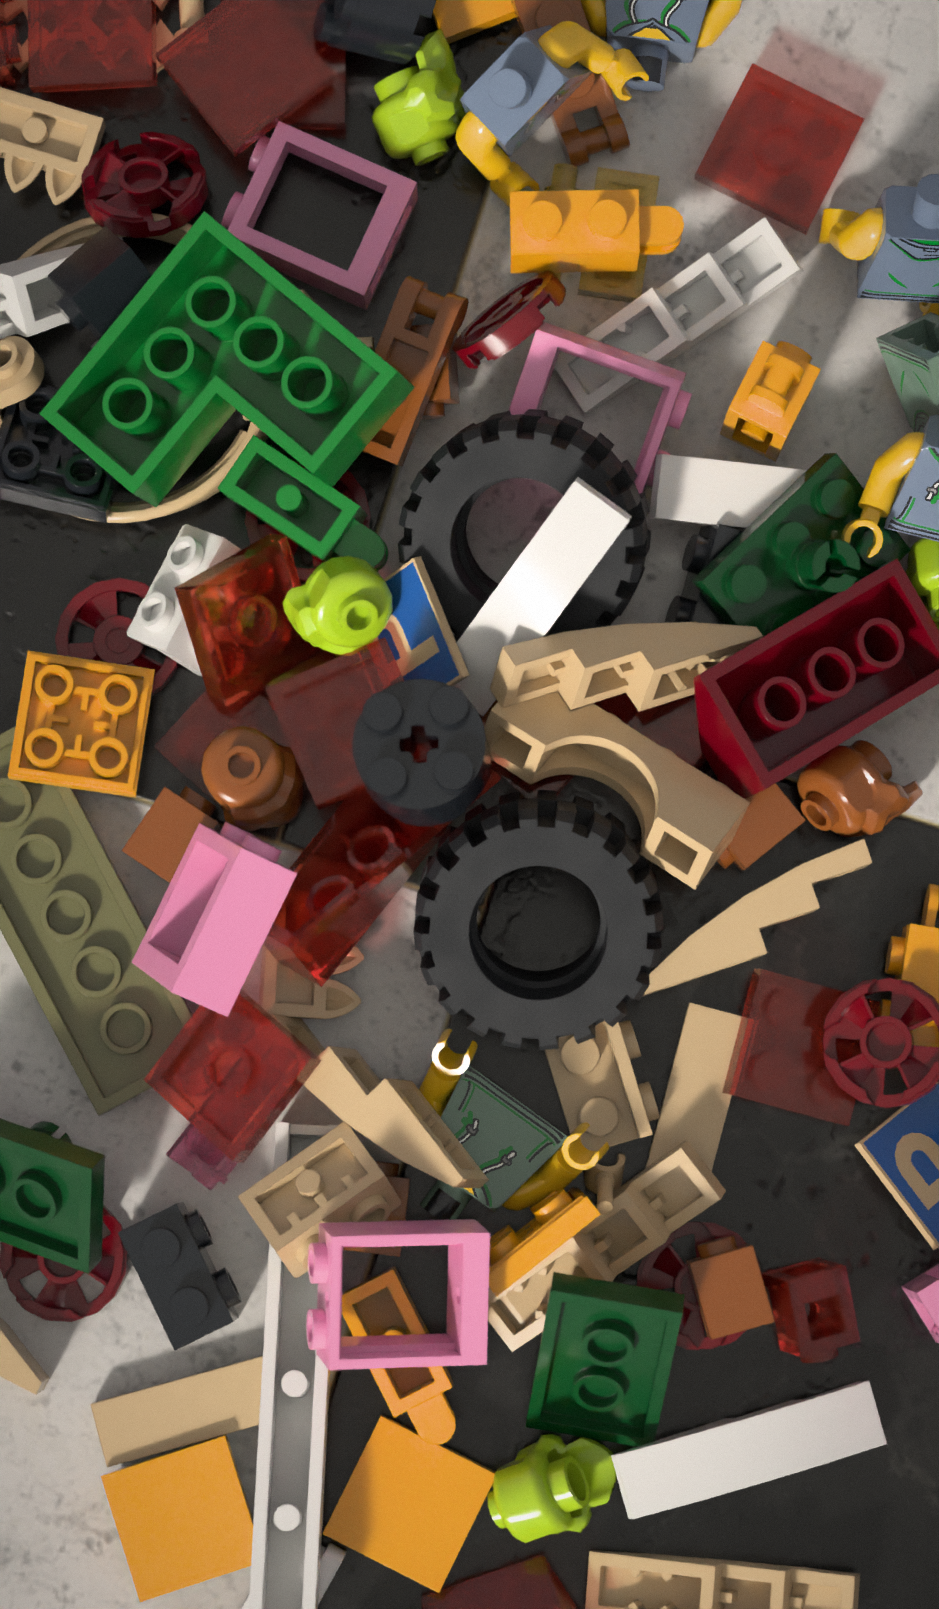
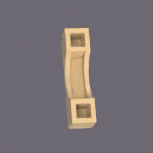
[484,691,750,889]

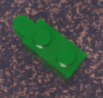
[217,435,389,571]

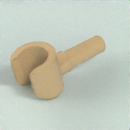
[584,1153,626,1215]

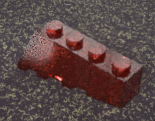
[263,743,501,987]

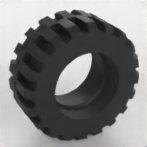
[397,409,651,643]
[413,790,664,1050]

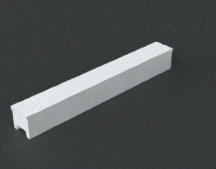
[248,1122,338,1609]

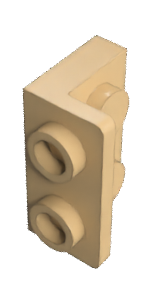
[544,1020,660,1151]
[238,1122,401,1278]

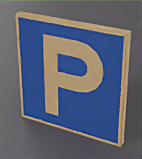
[358,556,469,693]
[854,1083,939,1250]

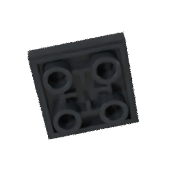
[0,384,119,523]

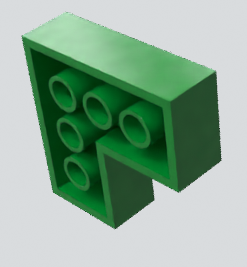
[39,211,415,507]

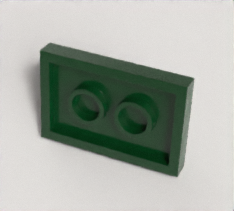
[692,453,911,637]
[0,1118,105,1274]
[525,1272,685,1447]

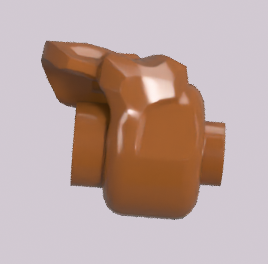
[201,726,306,831]
[797,740,923,837]

